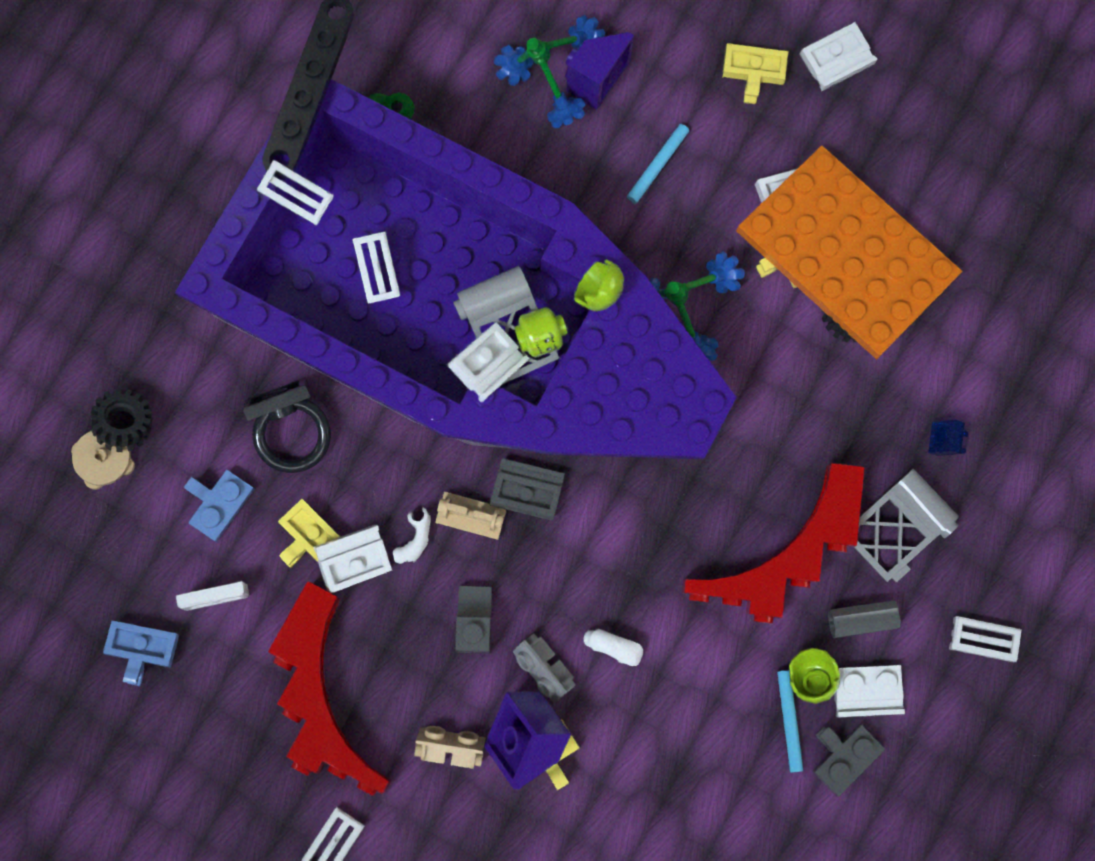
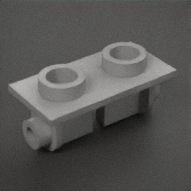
[513,633,576,703]

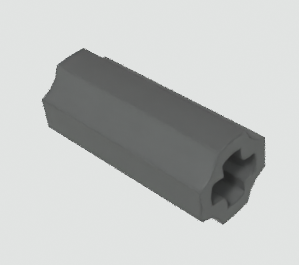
[828,600,901,638]

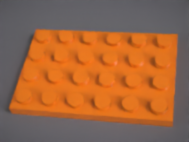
[736,145,962,360]

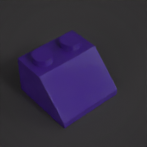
[565,32,634,110]
[484,692,571,789]

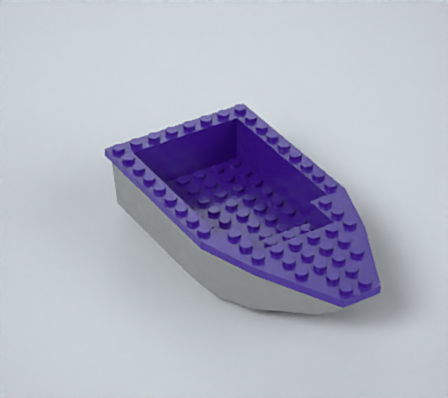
[175,79,736,459]

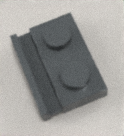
[490,458,565,521]

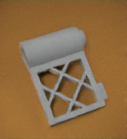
[453,266,560,384]
[854,468,959,582]

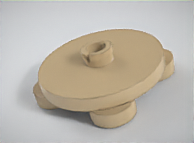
[71,427,135,490]

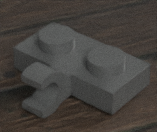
[812,725,885,797]

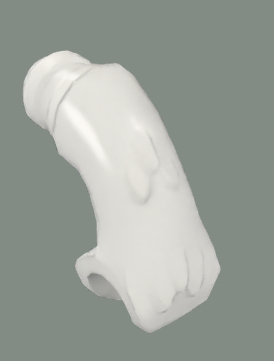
[393,507,431,564]
[583,629,643,666]

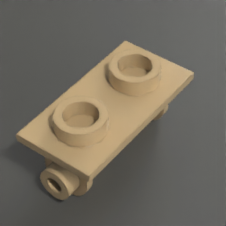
[435,491,506,540]
[415,726,486,769]

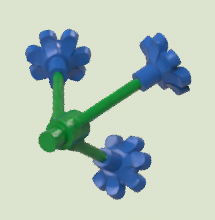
[494,15,605,128]
[649,251,745,361]

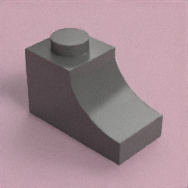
[455,586,492,654]

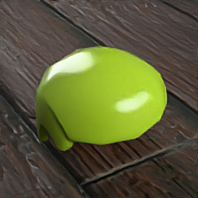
[574,259,624,311]
[789,648,840,704]

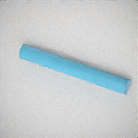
[627,124,689,204]
[777,670,804,772]

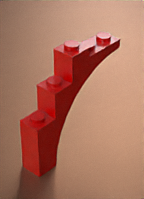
[682,463,865,624]
[268,581,391,796]

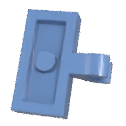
[184,470,255,542]
[103,621,179,686]

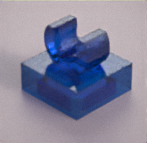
[928,419,969,456]

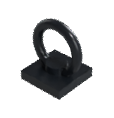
[243,377,331,473]

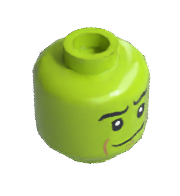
[514,307,567,357]

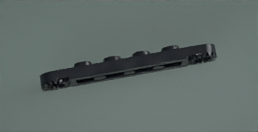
[262,0,354,180]

